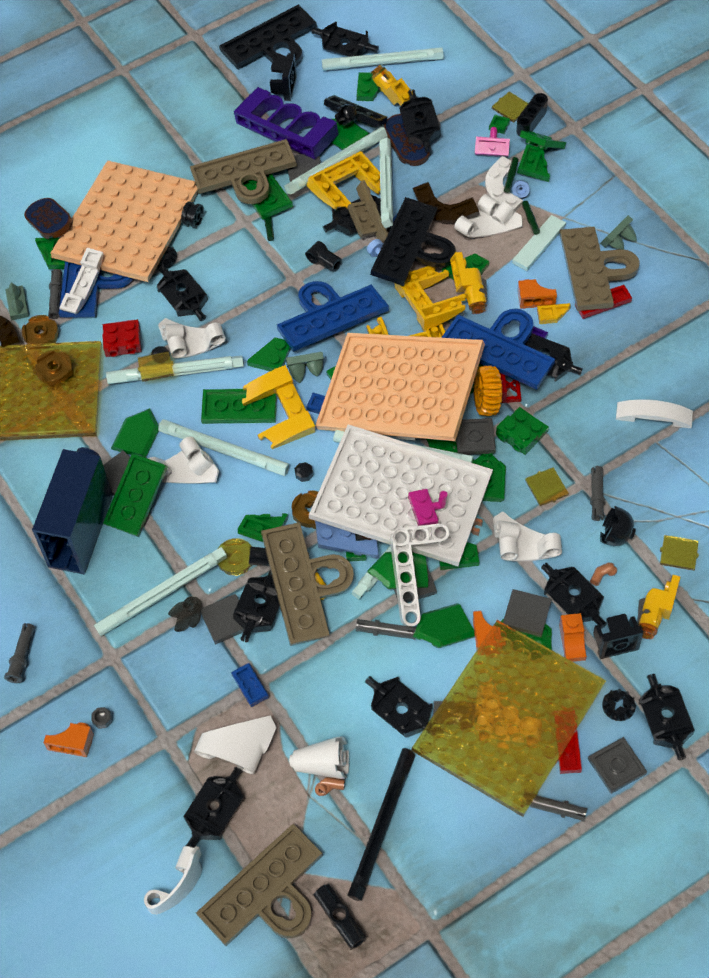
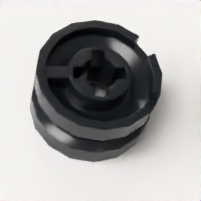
[181,201,204,228]

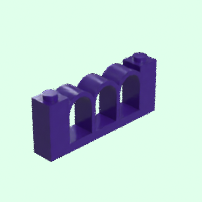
[234,87,339,159]

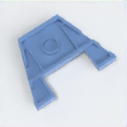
[315,521,379,558]

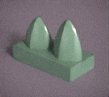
[600,215,637,249]
[5,282,29,321]
[286,352,324,383]

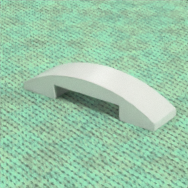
[60,248,104,314]
[616,400,693,428]

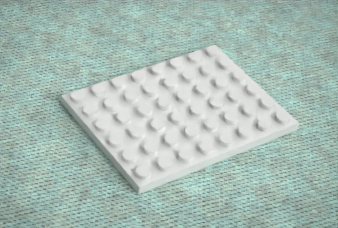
[309,424,493,566]

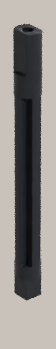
[347,748,416,901]

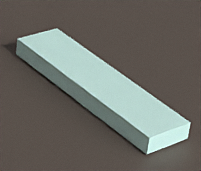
[512,215,566,271]

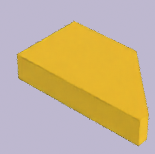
[537,303,571,324]

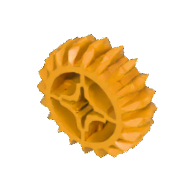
[473,366,503,416]

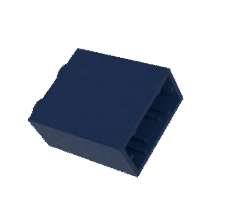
[32,447,113,575]

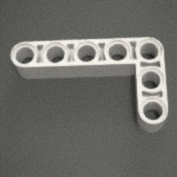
[390,524,449,627]

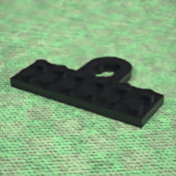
[219,4,317,69]
[370,197,456,286]

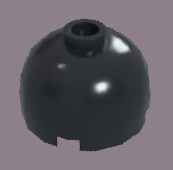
[600,506,636,546]

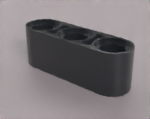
[516,93,548,136]

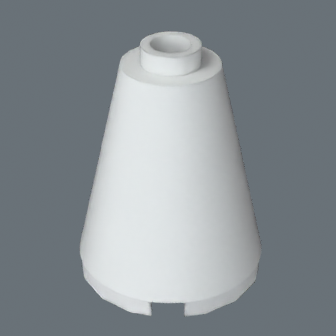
[289,736,349,779]

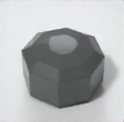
[91,707,112,729]

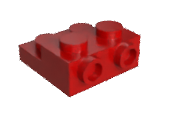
[102,319,142,357]

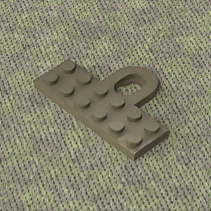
[190,139,297,204]
[560,226,639,311]
[261,522,354,646]
[196,824,323,947]

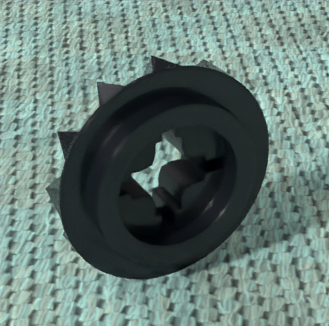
[157,246,177,268]
[602,689,636,721]

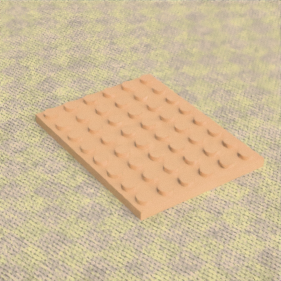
[51,160,199,282]
[315,333,485,441]

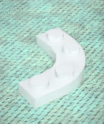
[485,156,523,212]

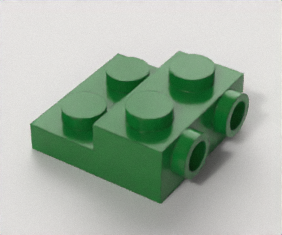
[496,407,549,455]

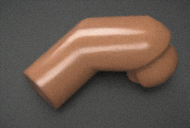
[590,562,617,586]
[315,777,345,796]

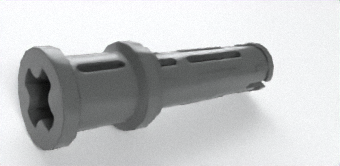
[4,623,35,684]

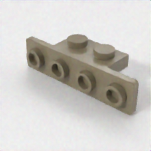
[347,180,388,243]

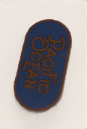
[384,114,430,166]
[24,198,72,239]

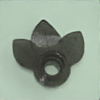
[168,596,202,632]

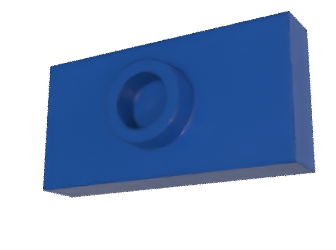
[231,663,269,707]

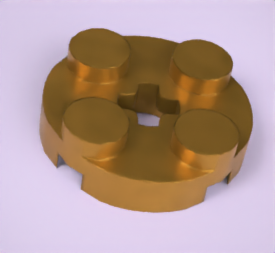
[22,315,59,349]
[35,350,73,386]
[291,490,318,529]

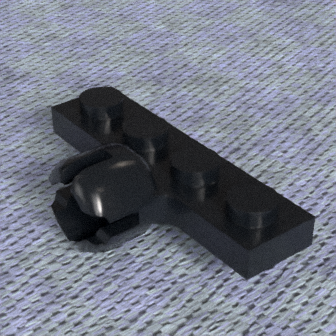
[324,95,388,128]

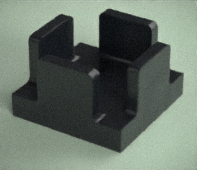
[270,53,297,101]
[593,614,644,659]

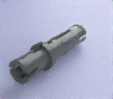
[48,269,63,319]
[590,466,606,521]
[356,619,416,640]
[521,792,587,821]

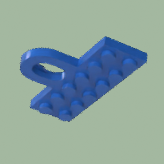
[59,261,133,318]
[277,281,389,352]
[441,309,555,390]

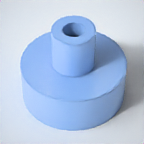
[512,180,530,198]
[367,239,383,257]

